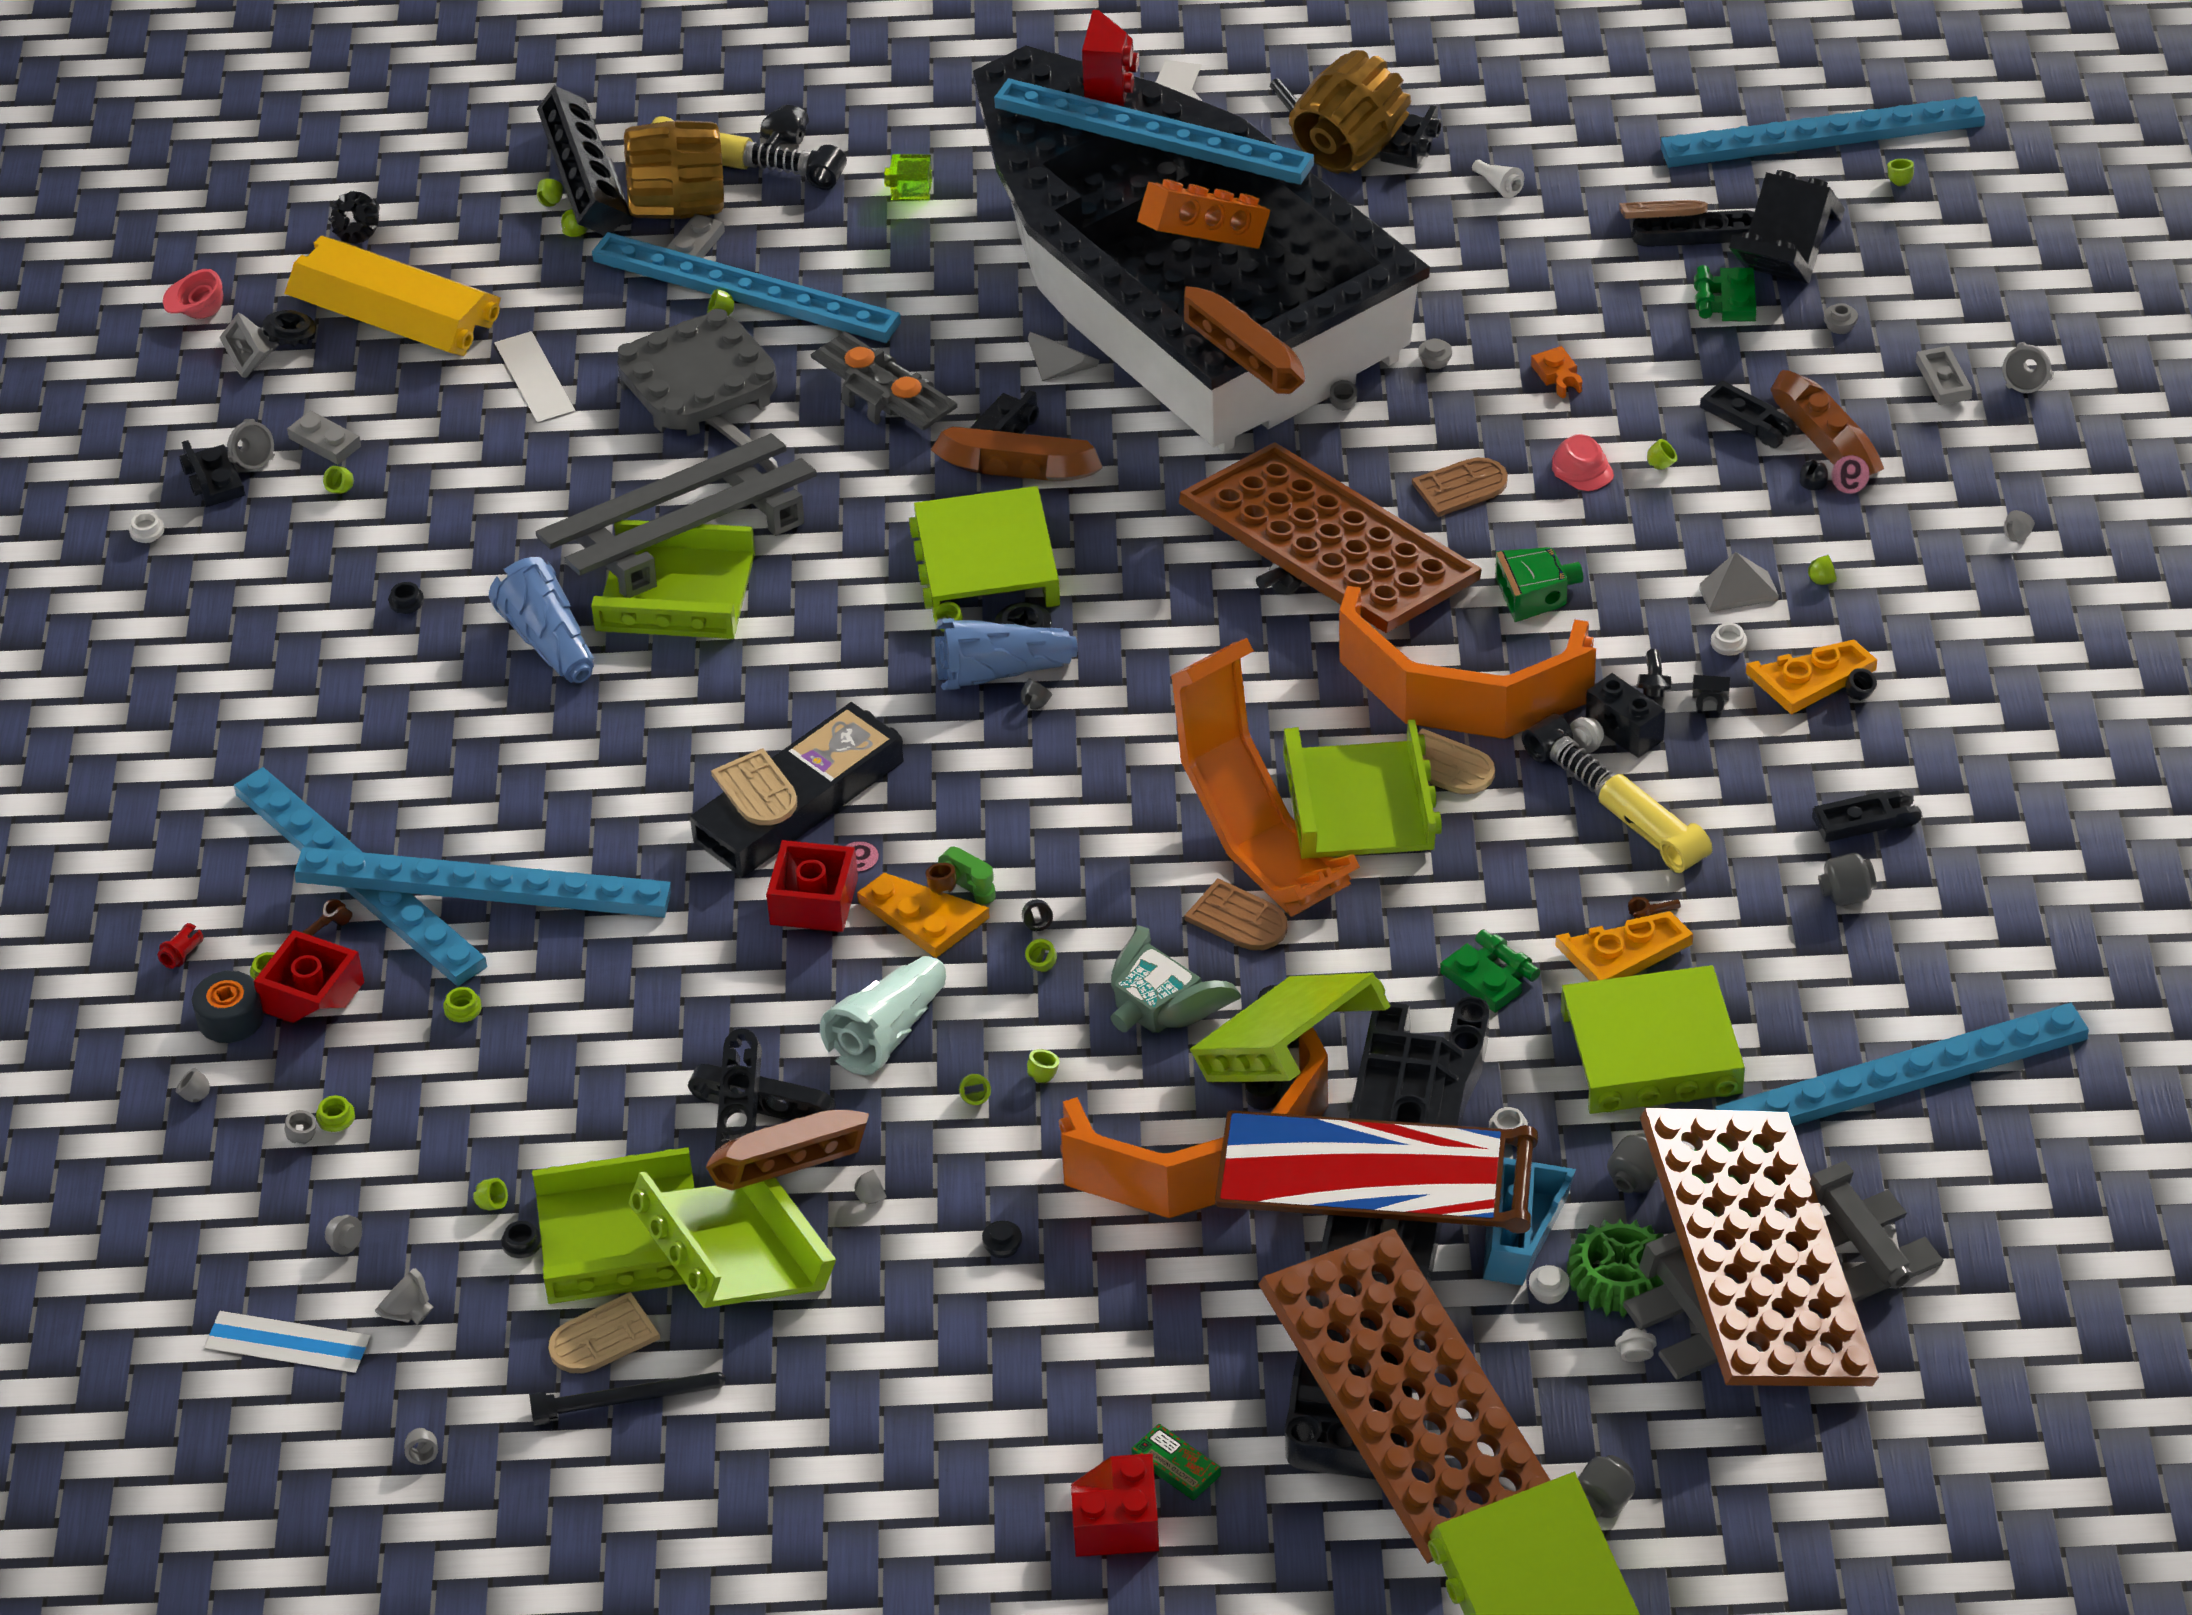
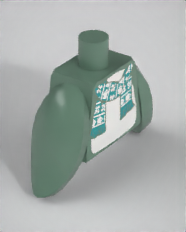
[1110,925,1241,1033]

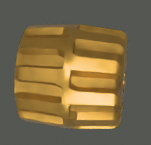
[1289,50,1412,174]
[624,121,724,219]

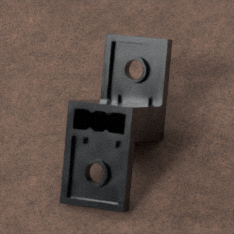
[1729,170,1845,284]

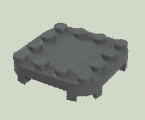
[617,309,778,436]

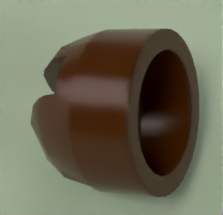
[925,863,957,895]

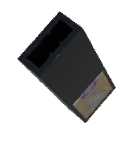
[690,702,904,878]

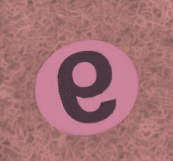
[1832,455,1869,494]
[846,842,879,871]

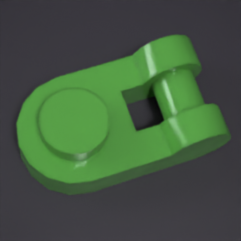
[938,846,996,904]

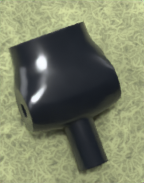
[760,105,809,149]

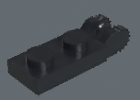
[1700,380,1797,448]
[1812,789,1923,843]

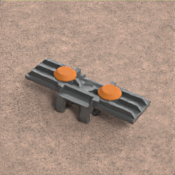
[811,332,958,430]

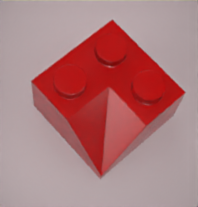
[1082,10,1139,106]
[766,840,858,932]
[254,930,365,1023]
[1071,1453,1159,1557]

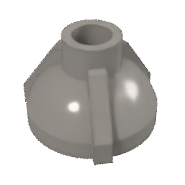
[2002,342,2054,393]
[227,419,275,469]
[375,1268,434,1325]

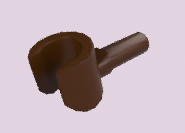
[1628,897,1681,919]
[302,899,353,936]

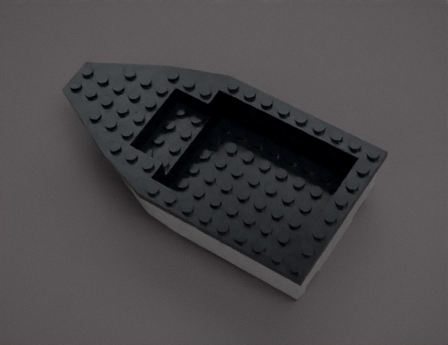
[973,45,1430,453]

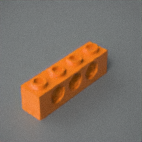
[1137,179,1271,249]

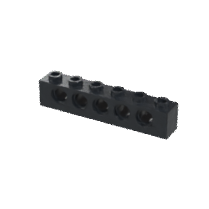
[537,85,627,236]

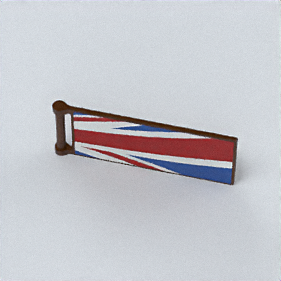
[1215,1110,1538,1233]

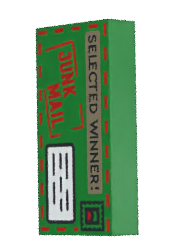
[1131,1424,1221,1501]

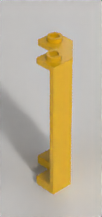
[284,236,501,356]

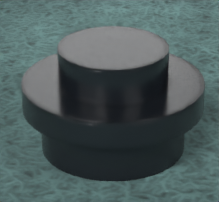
[388,582,424,614]
[501,1221,542,1258]
[982,1221,1022,1258]

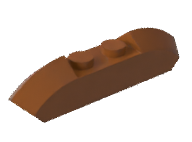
[1184,286,1305,394]
[1771,370,1884,475]
[931,426,1103,481]
[706,1110,869,1190]

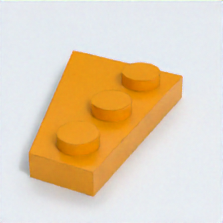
[1746,640,1877,715]
[857,872,990,958]
[1555,911,1693,981]

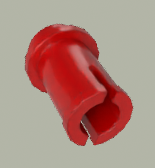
[157,923,204,969]

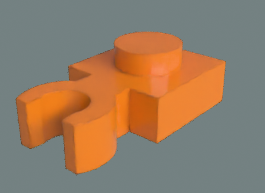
[1531,346,1582,398]

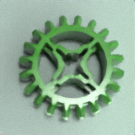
[1567,1217,1664,1318]

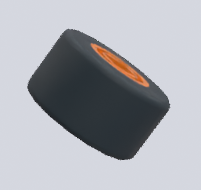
[191,970,265,1043]

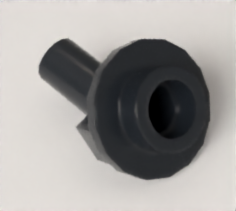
[1256,563,1302,595]
[1636,649,1672,697]

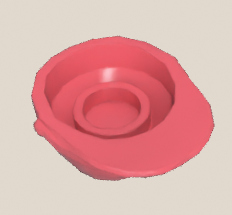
[163,269,224,319]
[1552,434,1614,491]

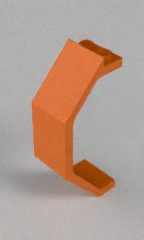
[1339,586,1596,739]
[1172,638,1360,917]
[1059,1027,1328,1218]

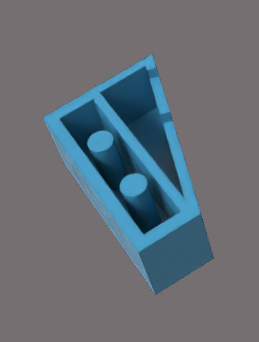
[1483,1158,1576,1286]

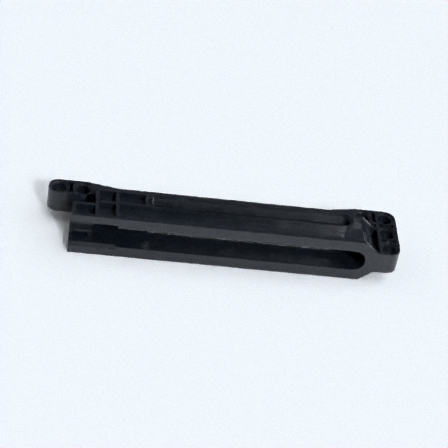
[1285,996,1489,1480]

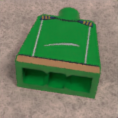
[1495,547,1583,622]

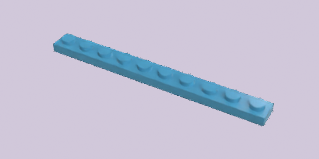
[994,78,1314,185]
[1661,96,1985,168]
[592,232,901,343]
[234,767,487,987]
[295,847,671,918]
[1715,1002,2089,1126]

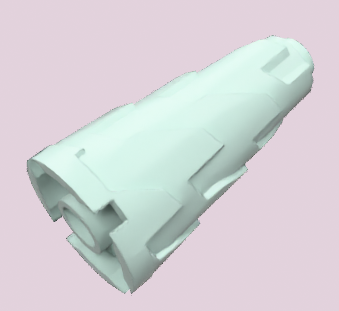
[820,956,946,1075]

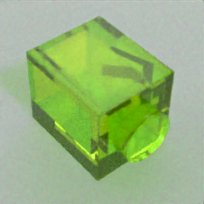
[884,154,933,201]

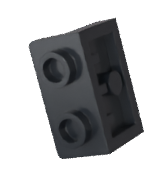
[1380,105,1442,169]
[970,390,1039,434]
[179,440,245,507]

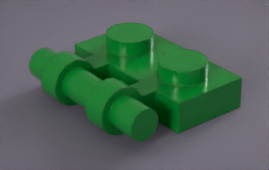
[1694,265,1756,321]
[1440,929,1541,1013]

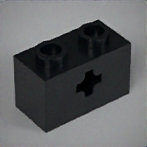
[1586,673,1665,758]

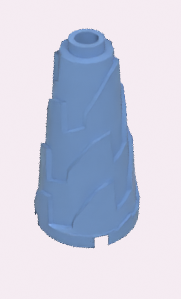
[489,557,594,683]
[935,618,1078,690]

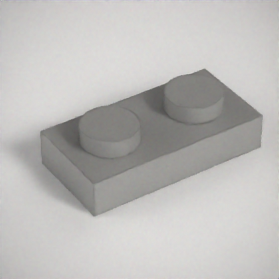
[667,213,725,258]
[1916,346,1973,405]
[287,410,361,465]

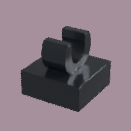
[1692,675,1730,715]

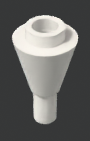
[1472,160,1524,199]

